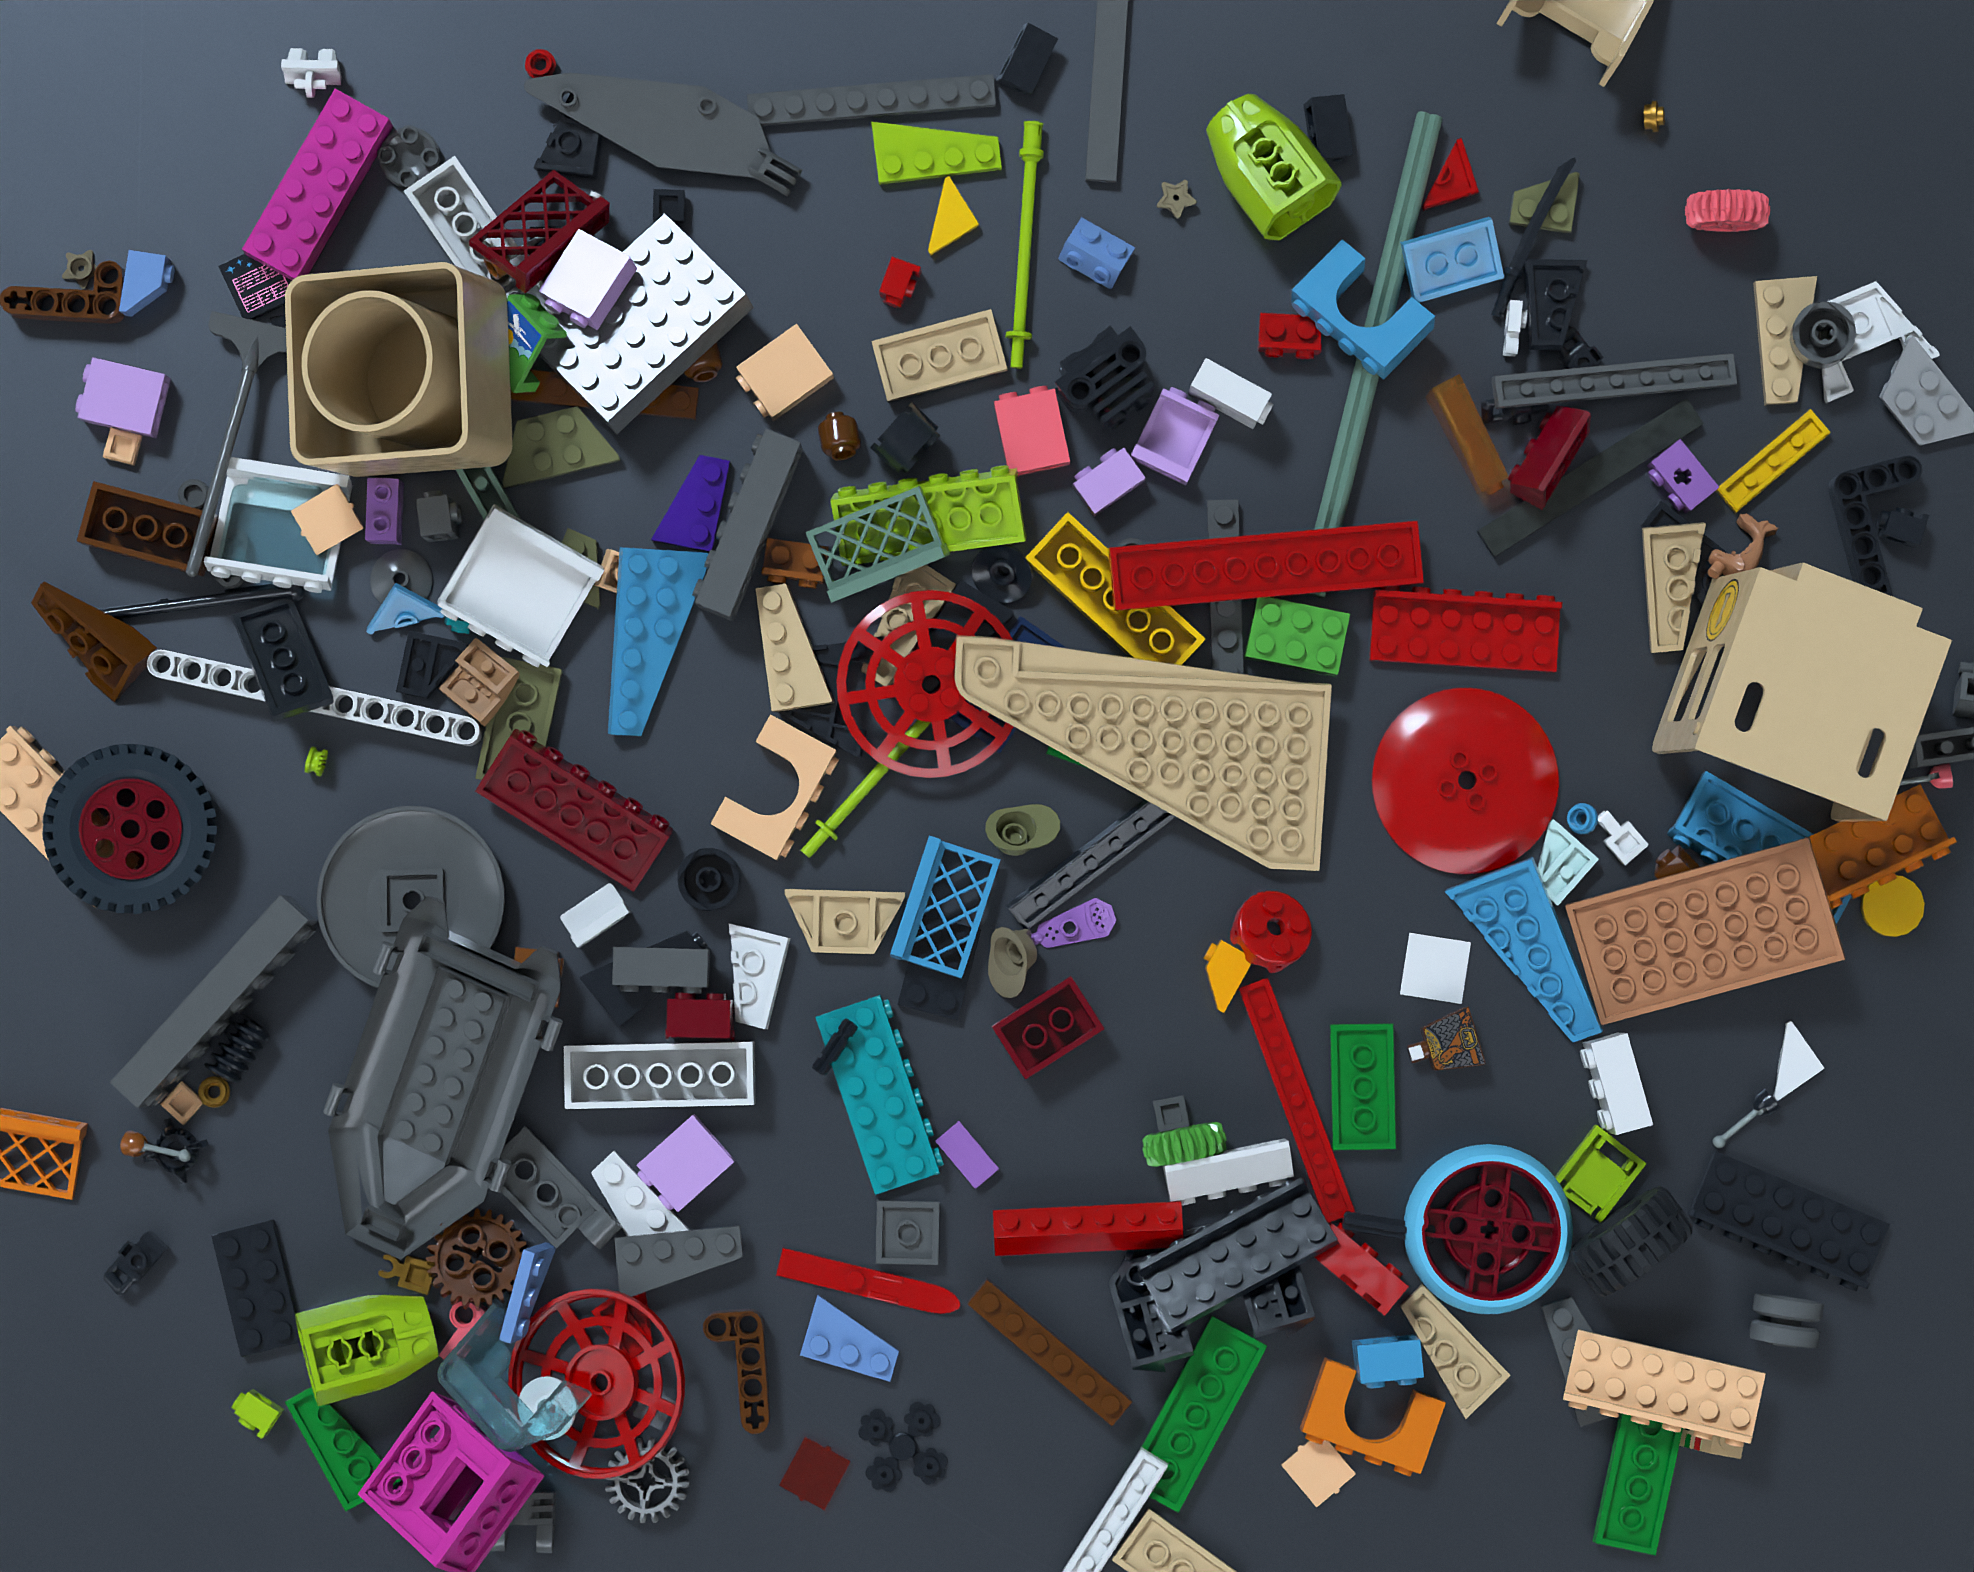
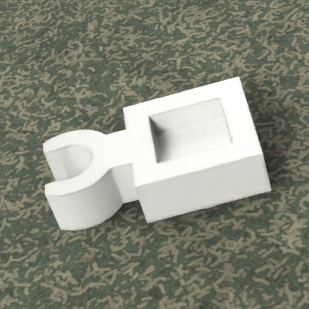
[1503,300,1527,357]

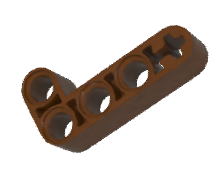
[0,260,125,324]
[703,1309,771,1434]

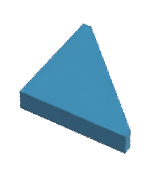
[366,583,445,635]

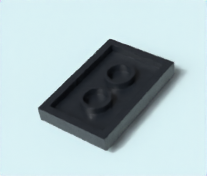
[897,915,981,1020]

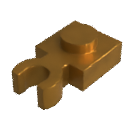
[378,1254,434,1295]

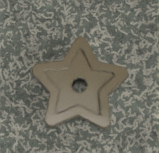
[1156,180,1197,219]
[62,250,97,289]

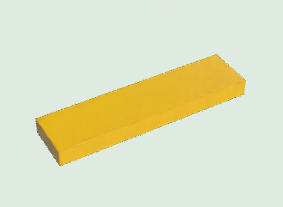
[1715,409,1831,513]

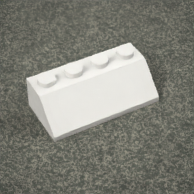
[1163,1139,1294,1206]

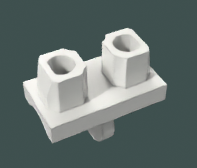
[281,48,342,98]

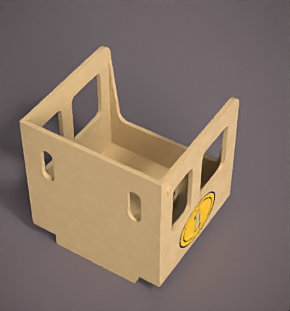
[1652,563,1952,822]

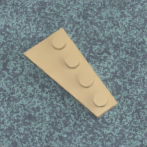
[1642,522,1706,653]
[756,584,835,712]
[1400,1284,1511,1419]

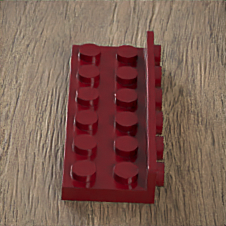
[475,729,673,892]

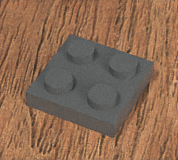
[876,1200,940,1265]

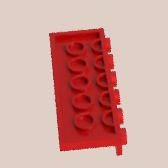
[1369,586,1563,673]

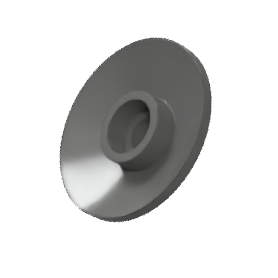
[370,549,433,604]

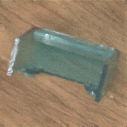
[437,1303,592,1452]

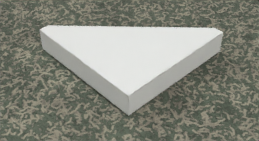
[1773,1021,1824,1101]

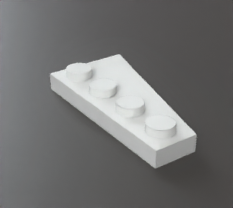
[591,1150,690,1236]

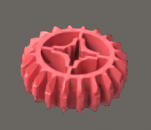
[1685,189,1770,232]

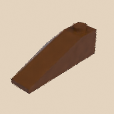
[31,581,157,702]

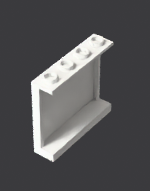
[437,504,604,667]

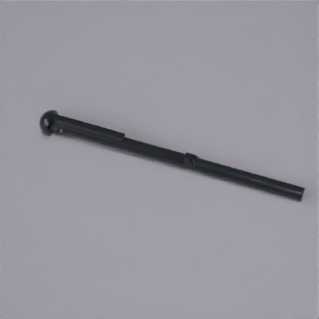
[99,584,305,619]

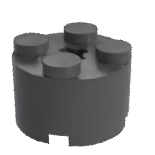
[1789,302,1856,369]

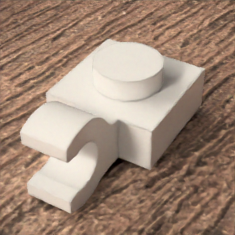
[1598,811,1649,865]

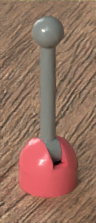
[1900,763,1953,789]

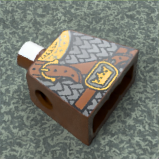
[1407,1007,1486,1071]

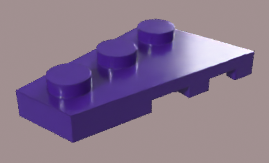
[651,455,731,552]

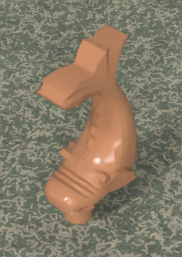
[1708,513,1779,579]

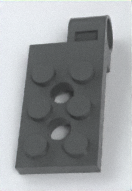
[490,1126,623,1249]

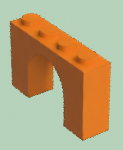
[1300,1357,1446,1476]

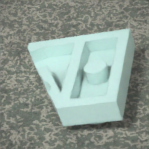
[1537,819,1599,906]

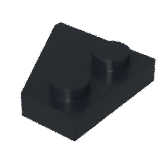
[396,631,469,699]

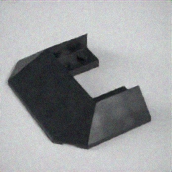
[1108,1221,1316,1372]

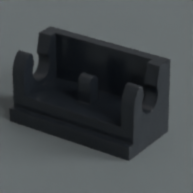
[996,23,1058,95]
[1303,94,1353,163]

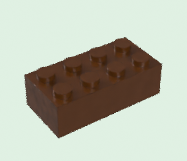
[77,481,219,577]

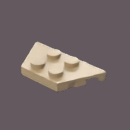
[785,889,905,954]

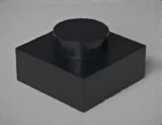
[653,189,685,223]

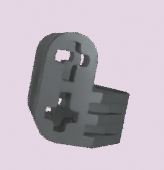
[491,1491,556,1553]

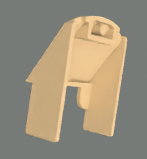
[1496,0,1654,87]

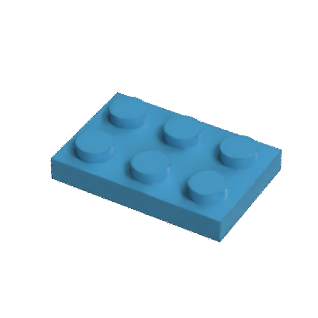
[1400,217,1504,303]

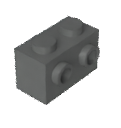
[416,491,463,543]

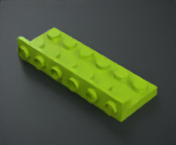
[830,465,1026,566]

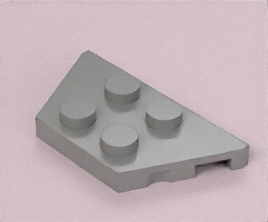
[1879,335,1974,445]

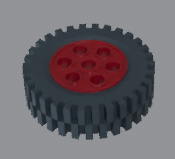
[42,744,217,914]

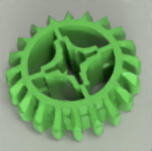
[1142,1122,1227,1167]

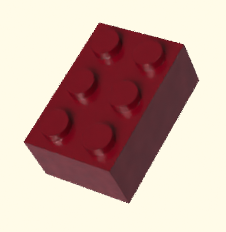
[991,976,1104,1080]

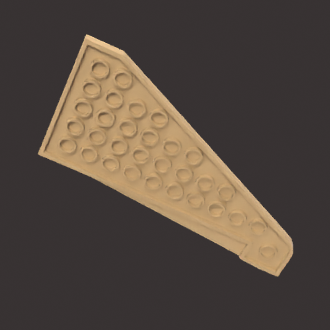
[954,635,1332,871]

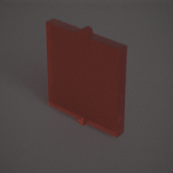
[779,1436,851,1510]

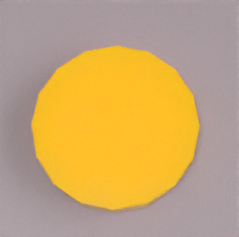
[1860,875,1925,937]

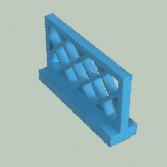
[890,835,1000,979]

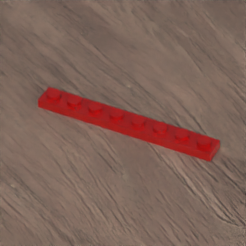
[1238,977,1356,1223]

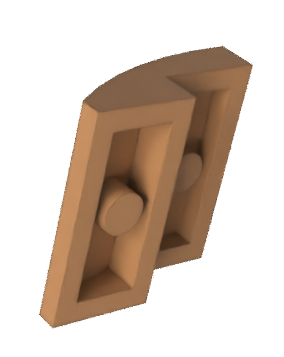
[438,638,520,727]

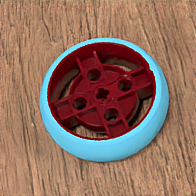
[1404,1144,1573,1314]

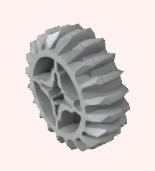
[605,1437,690,1523]

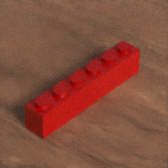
[993,1202,1183,1256]

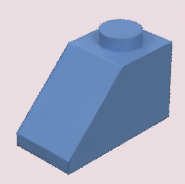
[119,250,175,317]

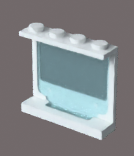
[204,457,353,593]

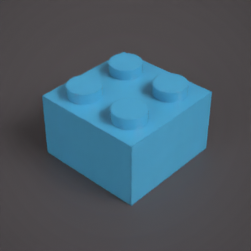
[1352,1334,1424,1388]

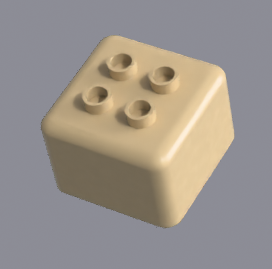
[285,262,512,477]

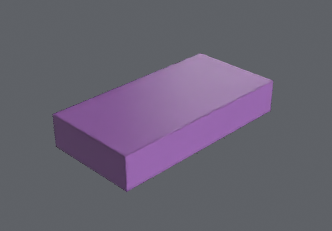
[935,1121,999,1189]

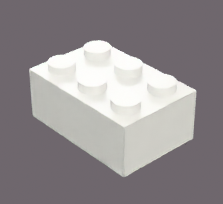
[1580,1032,1653,1135]

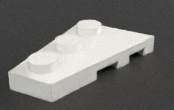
[729,923,790,1029]

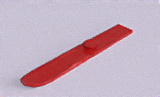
[776,1248,960,1314]

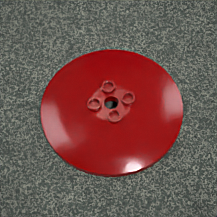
[1371,688,1559,874]

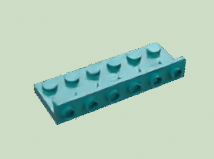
[815,995,944,1195]

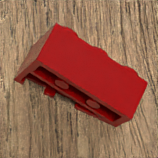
[1314,1222,1409,1316]

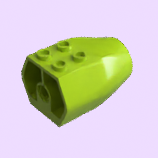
[1206,94,1342,241]
[295,1295,438,1406]

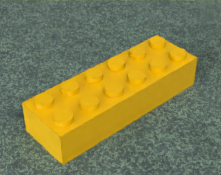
[1025,512,1206,665]

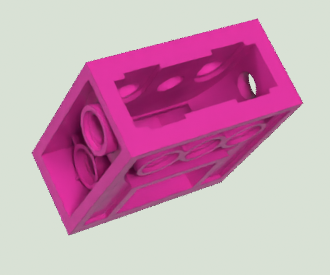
[358,1391,544,1572]

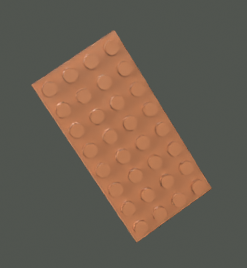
[1565,837,1846,1025]

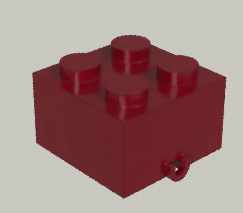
[665,993,735,1041]

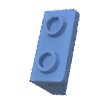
[1058,217,1135,289]

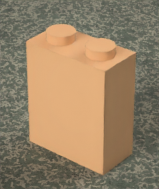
[736,324,834,421]

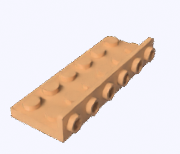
[0,725,143,908]
[1563,1329,1766,1447]

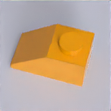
[1203,940,1251,1013]

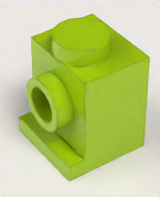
[231,1389,284,1439]

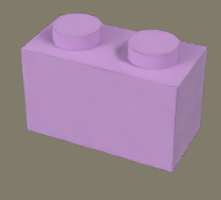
[1073,448,1145,517]

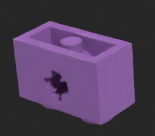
[1647,439,1719,514]
[365,478,404,545]

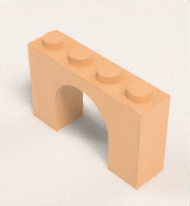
[711,714,839,861]

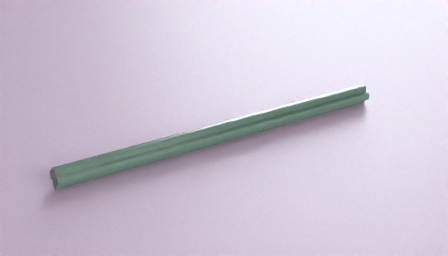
[1304,111,1443,599]

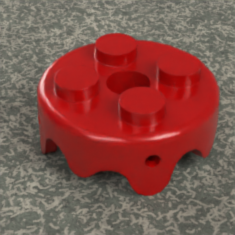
[1230,891,1312,973]

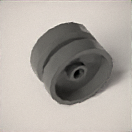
[1749,1293,1824,1348]

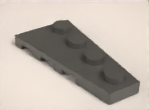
[614,1225,743,1297]
[1540,1297,1620,1427]

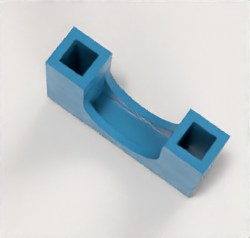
[1291,239,1435,380]

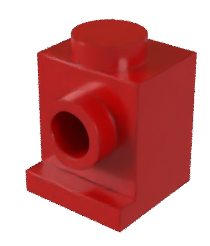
[879,257,921,308]

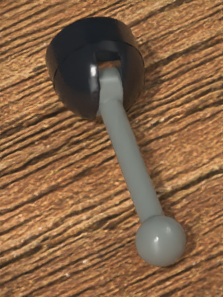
[1713,1089,1780,1148]

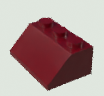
[1508,405,1591,510]

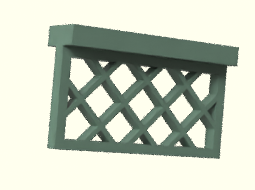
[805,486,951,603]

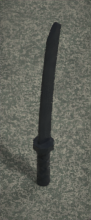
[1491,158,1576,318]

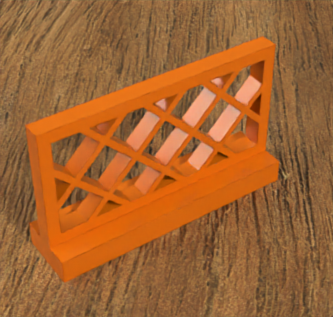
[0,1108,88,1200]

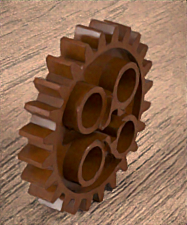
[426,1208,528,1311]

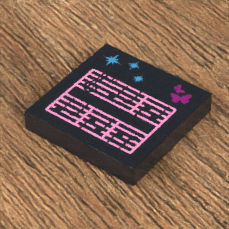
[218,254,292,320]

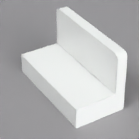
[560,883,632,948]

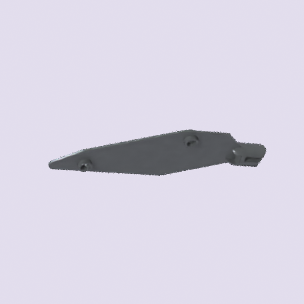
[524,72,803,197]

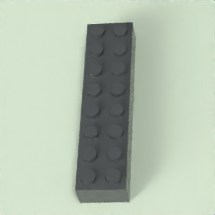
[110,895,318,1108]

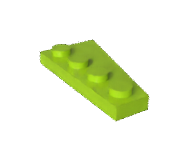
[871,122,1002,185]

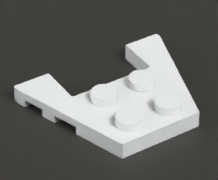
[1819,281,1940,403]

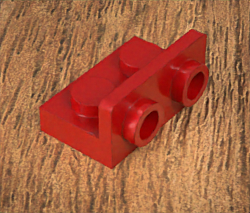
[1258,313,1322,359]

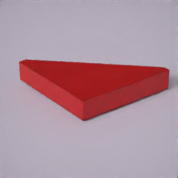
[1422,138,1479,211]

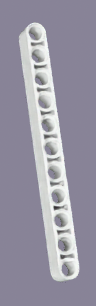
[147,650,483,746]

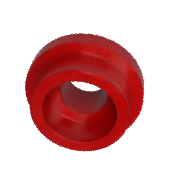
[525,49,556,78]

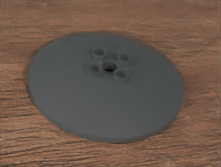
[316,806,505,988]

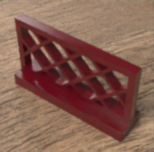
[469,170,610,294]

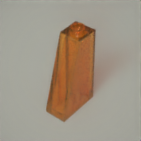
[1426,374,1509,496]

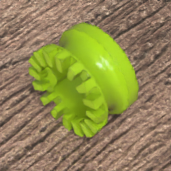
[305,746,328,777]

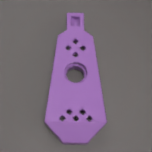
[1031,898,1116,948]

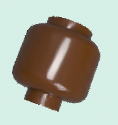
[684,342,722,382]
[818,412,861,460]

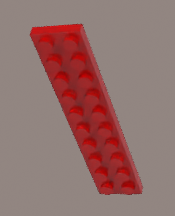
[1108,521,1424,611]

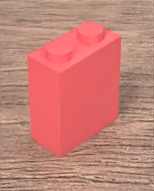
[994,386,1070,476]

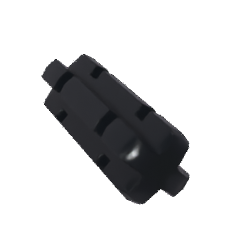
[812,1019,858,1076]

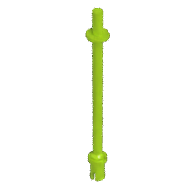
[1005,121,1044,369]
[801,686,940,858]

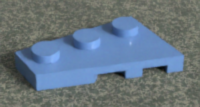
[499,1242,556,1344]
[800,1294,899,1382]

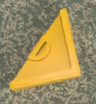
[928,176,979,256]

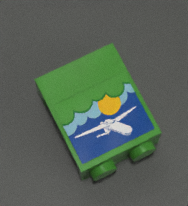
[507,293,567,393]

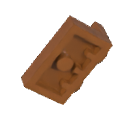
[761,538,829,589]

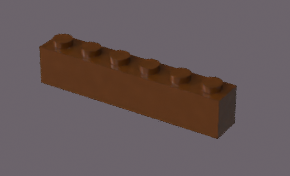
[967,1277,1132,1426]

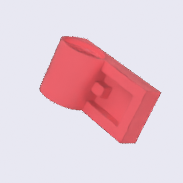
[438,1300,489,1363]

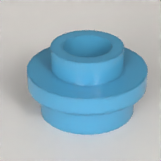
[1567,803,1598,834]

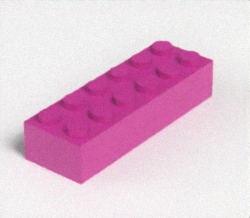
[242,89,394,280]

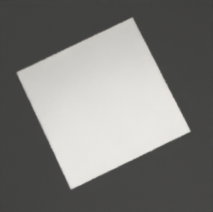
[1400,933,1471,1004]

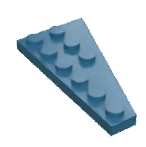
[608,547,709,736]
[1445,857,1603,1042]

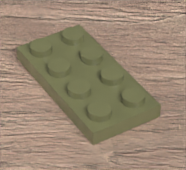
[475,657,563,780]

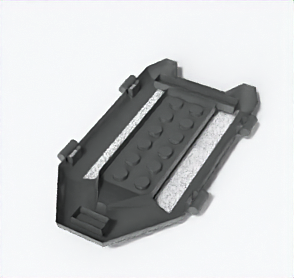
[323,896,563,1260]

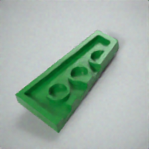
[285,1387,402,1512]

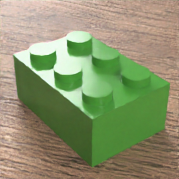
[1244,597,1350,677]

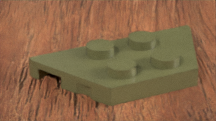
[502,406,621,489]

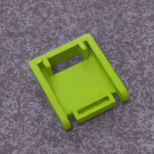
[1555,1125,1647,1223]

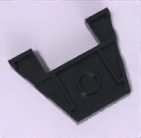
[778,637,884,758]

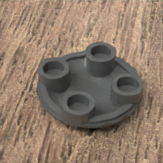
[377,125,440,188]

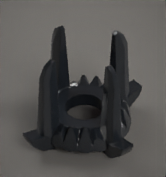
[143,1118,209,1184]

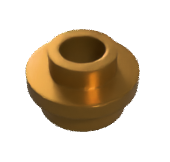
[1644,101,1665,132]
[198,1076,230,1108]

